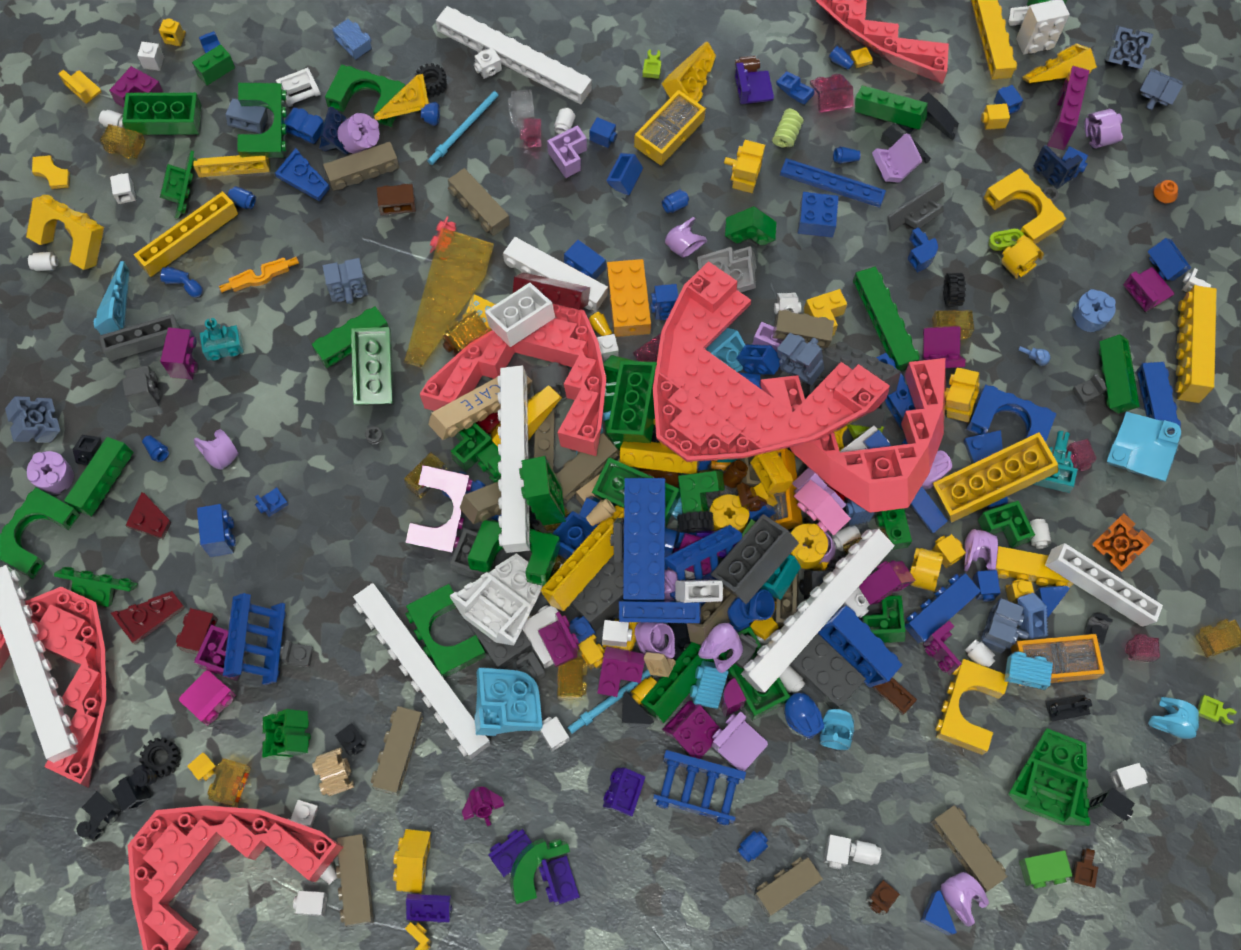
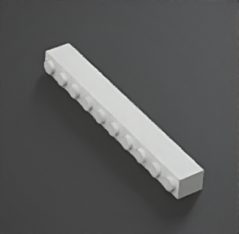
[436,6,592,104]
[498,365,530,553]
[741,529,894,692]
[0,565,78,763]
[353,583,491,759]

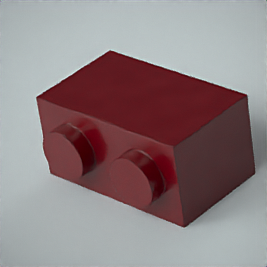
[176,608,218,655]

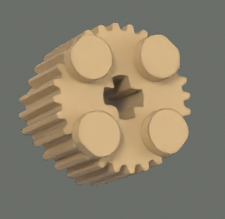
[312,748,354,796]

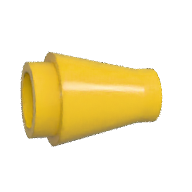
[588,312,613,336]

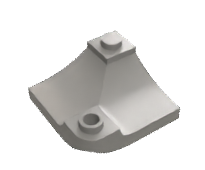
[697,246,757,292]

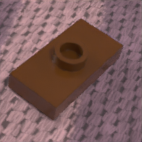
[872,677,917,715]

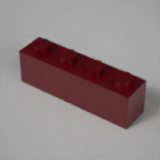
[513,272,590,310]

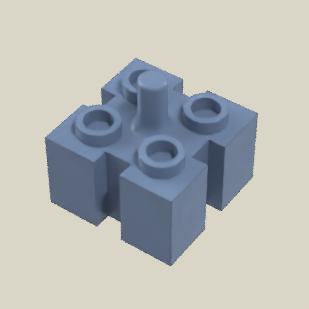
[1105,25,1153,69]
[1140,68,1183,110]
[323,258,368,304]
[777,333,824,386]
[5,396,60,443]
[980,598,1029,653]

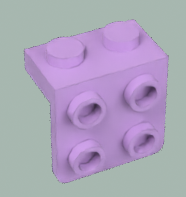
[872,134,922,183]
[712,711,768,771]

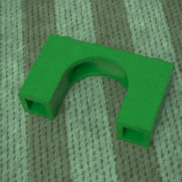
[325,64,406,127]
[237,83,287,158]
[0,487,80,579]
[468,520,560,586]
[405,584,486,679]

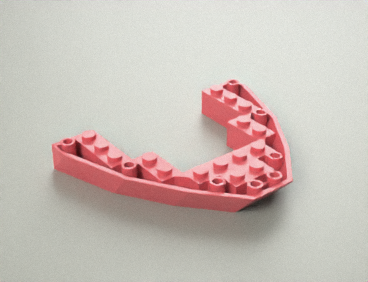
[816,0,949,84]
[420,304,606,456]
[760,358,946,513]
[0,587,107,788]
[128,806,343,950]

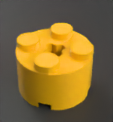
[1001,235,1044,279]
[710,494,749,533]
[790,524,828,569]
[910,548,944,592]

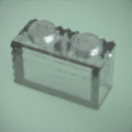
[508,89,535,129]

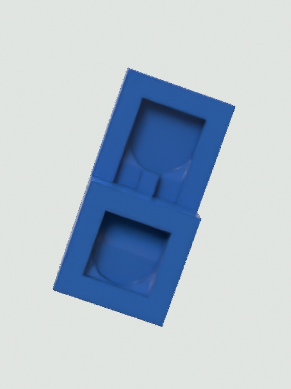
[776,71,815,105]

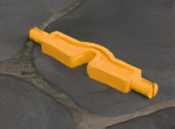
[219,257,299,293]

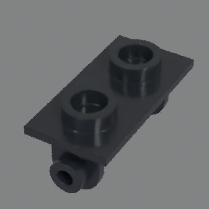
[1046,695,1092,722]

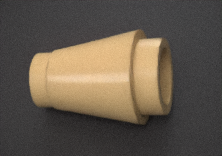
[586,499,616,526]

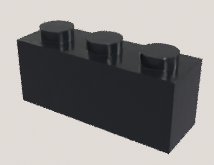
[1088,787,1135,829]

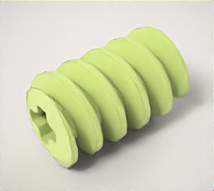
[772,108,804,147]

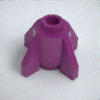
[462,786,504,826]

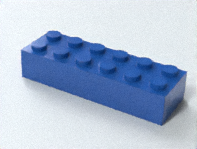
[623,478,666,601]

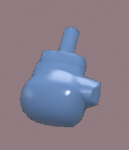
[1019,346,1050,366]

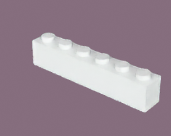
[503,237,608,312]
[1045,543,1163,627]

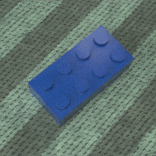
[818,605,903,688]

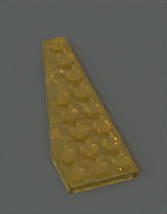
[404,228,494,367]

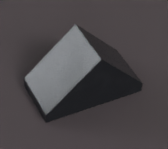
[622,692,654,728]

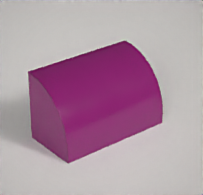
[721,678,747,717]

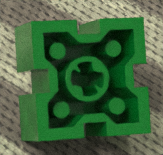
[262,709,311,760]

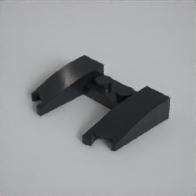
[880,92,959,163]

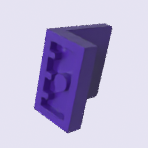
[735,63,774,104]
[539,856,580,906]

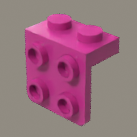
[179,670,237,726]

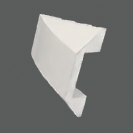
[450,553,543,646]

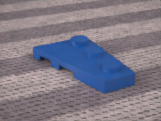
[275,148,330,201]

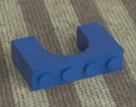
[966,384,1057,442]

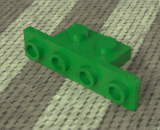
[160,150,196,219]
[54,567,138,607]

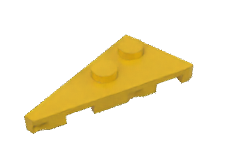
[374,74,429,120]

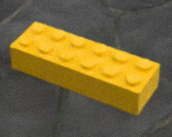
[1175,285,1217,403]
[933,432,1058,523]

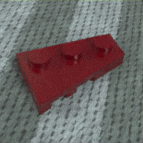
[111,591,185,645]

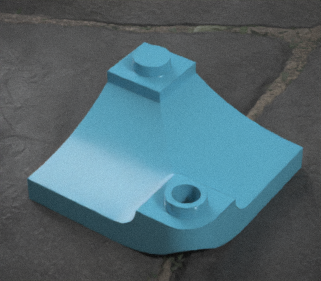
[1107,412,1181,482]
[474,668,543,736]

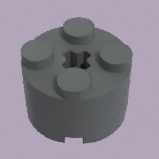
[531,362,569,401]

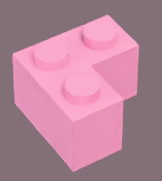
[794,480,851,536]

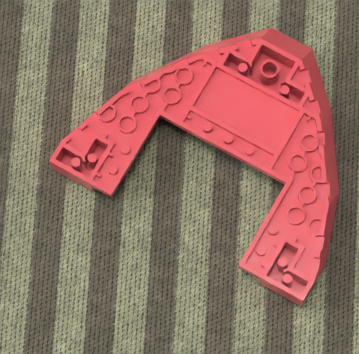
[653,261,890,462]

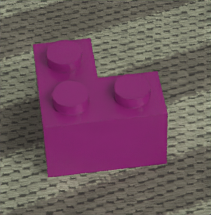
[109,66,164,107]
[160,327,198,380]
[859,560,916,605]
[194,625,245,681]
[597,646,645,697]

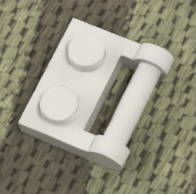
[276,68,321,107]

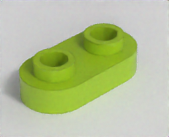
[988,229,1024,251]

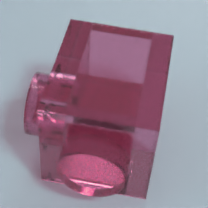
[520,119,542,148]
[1066,439,1097,471]
[1126,634,1160,662]

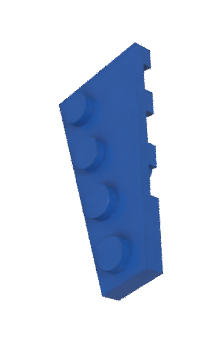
[964,430,1008,510]

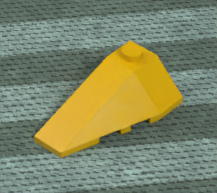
[662,41,716,103]
[1022,43,1097,83]
[491,385,562,447]

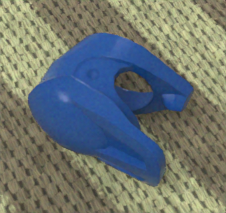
[728,588,775,627]
[784,693,824,739]

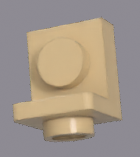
[643,652,675,677]

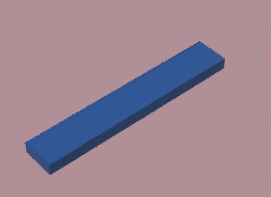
[780,158,886,208]
[863,430,948,533]

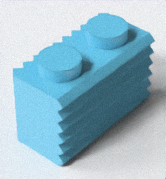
[1004,652,1053,690]
[690,660,728,709]

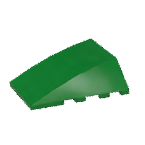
[1008,728,1090,826]

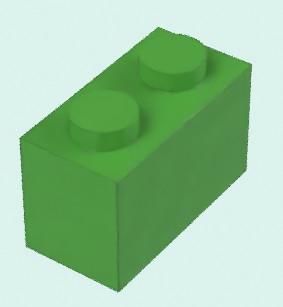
[1019,851,1072,889]

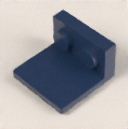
[1033,145,1083,190]

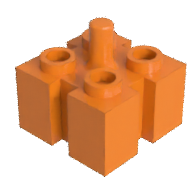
[1092,513,1154,572]

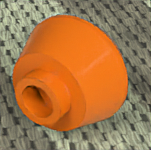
[1154,180,1178,203]

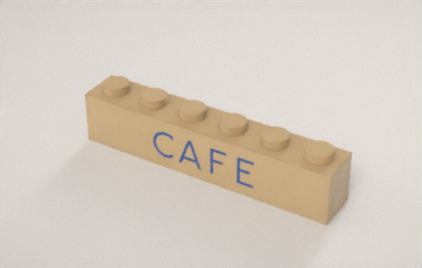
[428,376,532,440]

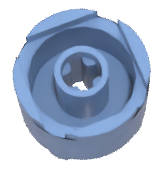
[1072,289,1116,332]

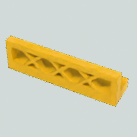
[193,155,270,178]

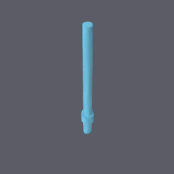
[427,91,499,165]
[567,669,653,734]

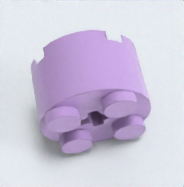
[1085,109,1123,148]
[338,113,379,154]
[27,451,74,496]

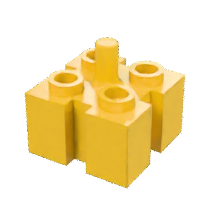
[724,140,765,193]
[945,367,979,422]

